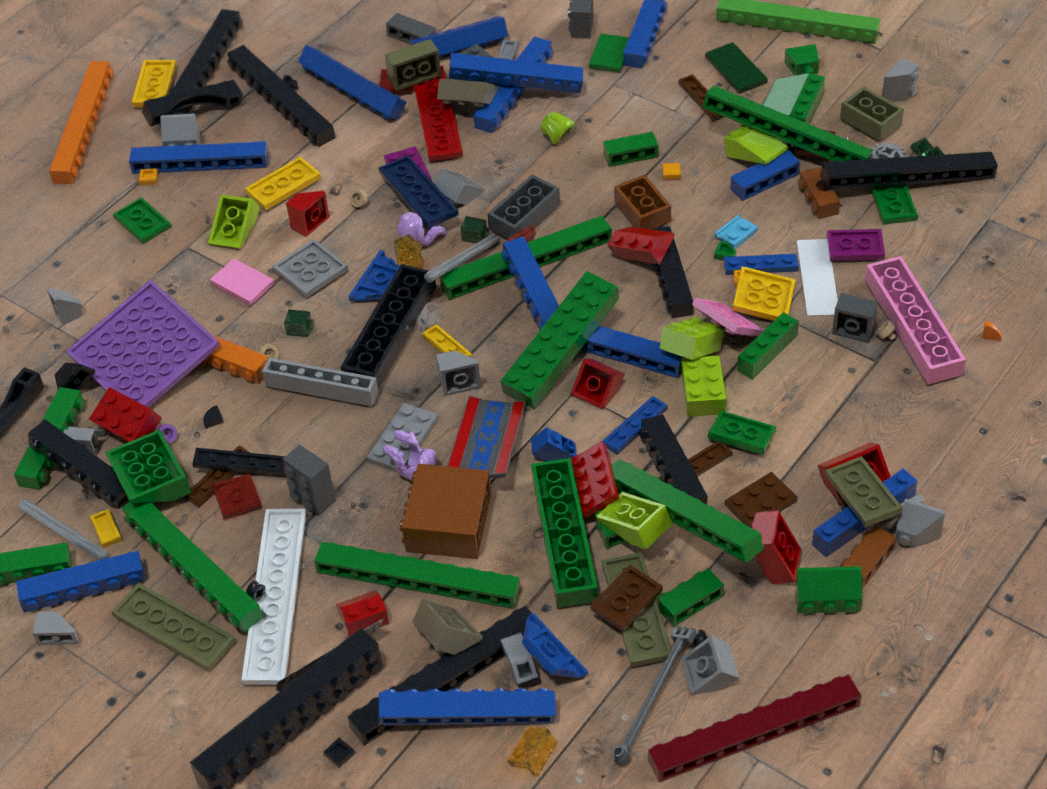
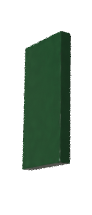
[705,42,768,94]

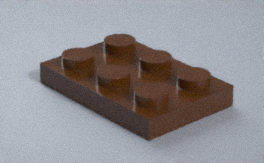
[725,471,798,528]
[590,565,663,632]

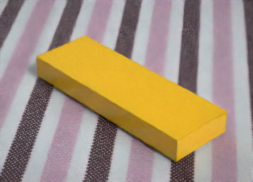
[422,324,472,358]

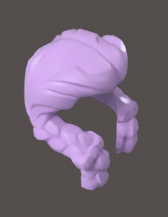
[397,212,447,248]
[383,430,436,480]

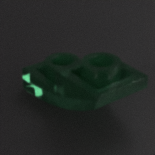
[910,137,944,156]

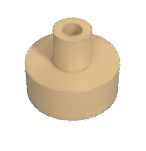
[349,190,368,207]
[876,321,896,340]
[259,344,279,359]

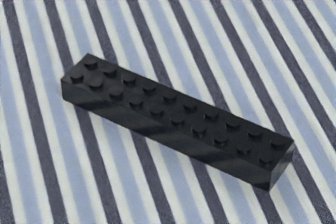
[190,628,382,789]

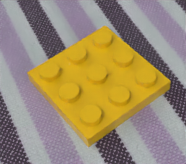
[732,266,796,321]

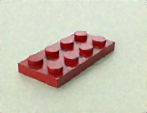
[571,441,620,518]

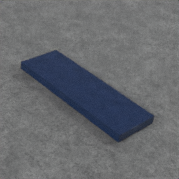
[378,155,459,229]

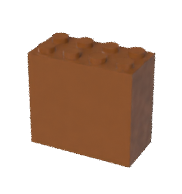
[400,464,491,559]

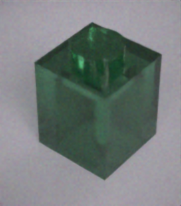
[460,216,489,243]
[284,309,314,337]

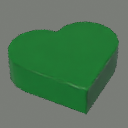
[714,241,736,261]

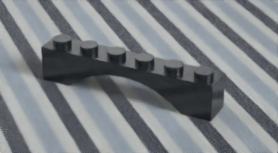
[142,80,243,127]
[0,367,44,438]

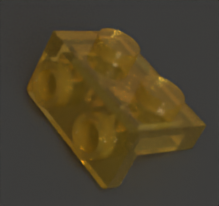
[394,234,424,269]
[507,726,558,776]

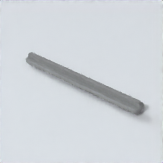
[424,234,499,283]
[19,499,109,560]

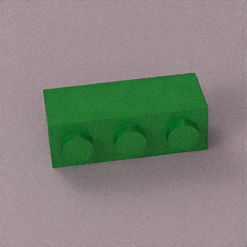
[603,131,659,167]
[658,568,724,627]

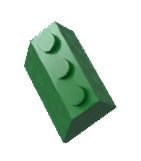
[795,566,862,614]

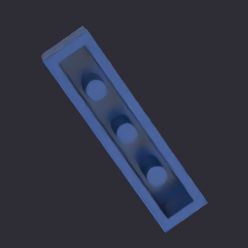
[730,150,800,201]

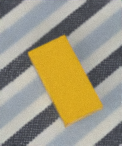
[90,509,122,549]

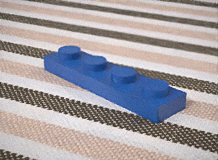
[724,253,799,275]

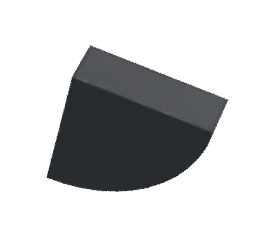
[283,75,298,90]
[203,405,223,429]

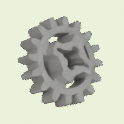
[869,142,907,159]

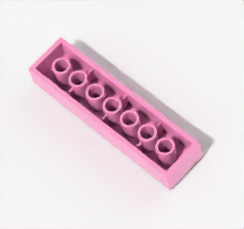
[865,256,966,384]

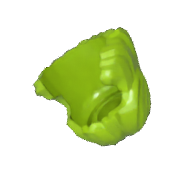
[540,112,575,145]

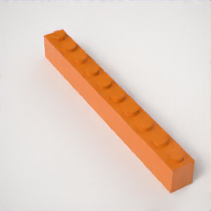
[49,61,114,184]

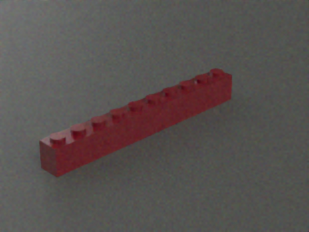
[648,674,861,783]

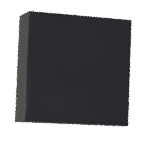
[323,737,355,768]

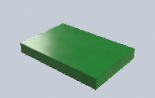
[589,33,629,73]
[870,184,918,225]
[113,197,172,244]
[707,410,776,455]

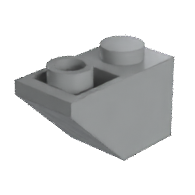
[500,633,538,684]

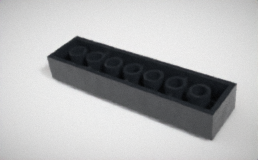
[340,264,436,389]

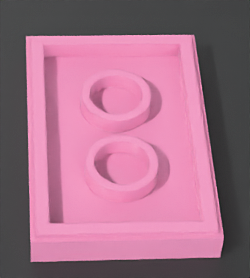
[210,259,275,305]

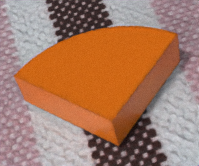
[982,321,1002,341]

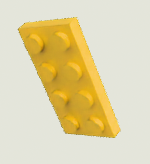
[131,60,177,108]
[245,156,321,211]

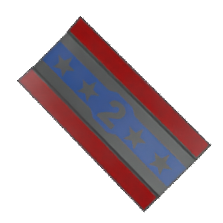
[447,396,526,478]

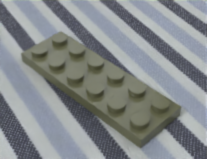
[601,552,671,667]
[112,583,236,672]

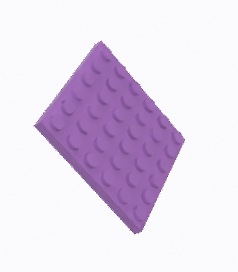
[66,280,221,408]

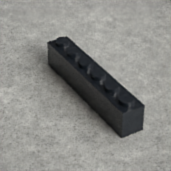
[652,226,694,318]
[639,414,708,504]
[28,419,128,508]

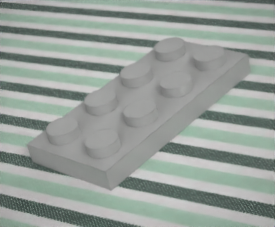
[367,403,438,474]

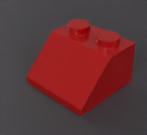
[286,190,330,237]
[570,359,625,409]
[336,590,389,637]

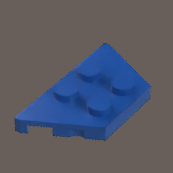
[349,249,400,301]
[522,613,589,679]

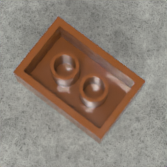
[614,175,671,229]

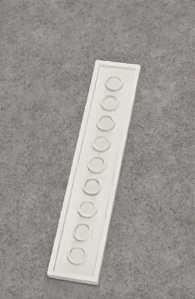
[241,509,307,685]

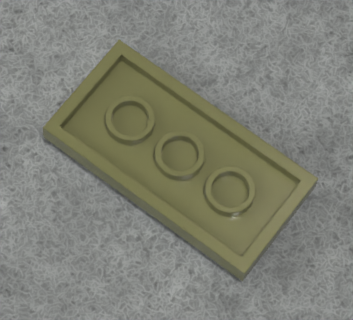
[825,456,902,527]

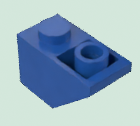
[531,427,577,461]

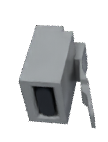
[64,427,105,455]

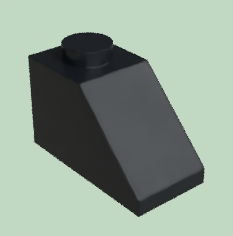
[54,363,96,390]

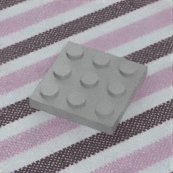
[272,239,348,298]

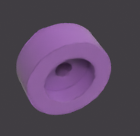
[156,423,177,443]

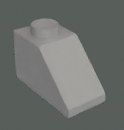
[47,288,83,325]
[32,611,79,645]

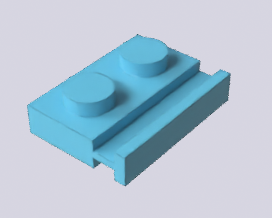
[714,215,758,249]

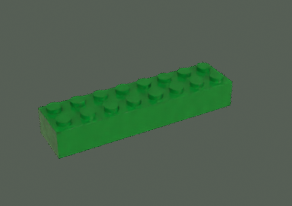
[500,271,619,409]
[531,458,598,608]

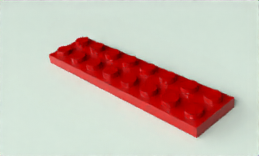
[414,65,463,162]

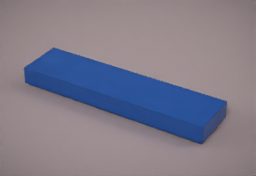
[603,396,668,455]

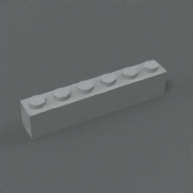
[262,358,379,406]

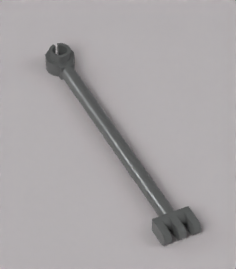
[612,626,697,766]

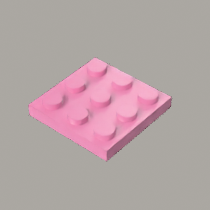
[692,298,764,338]

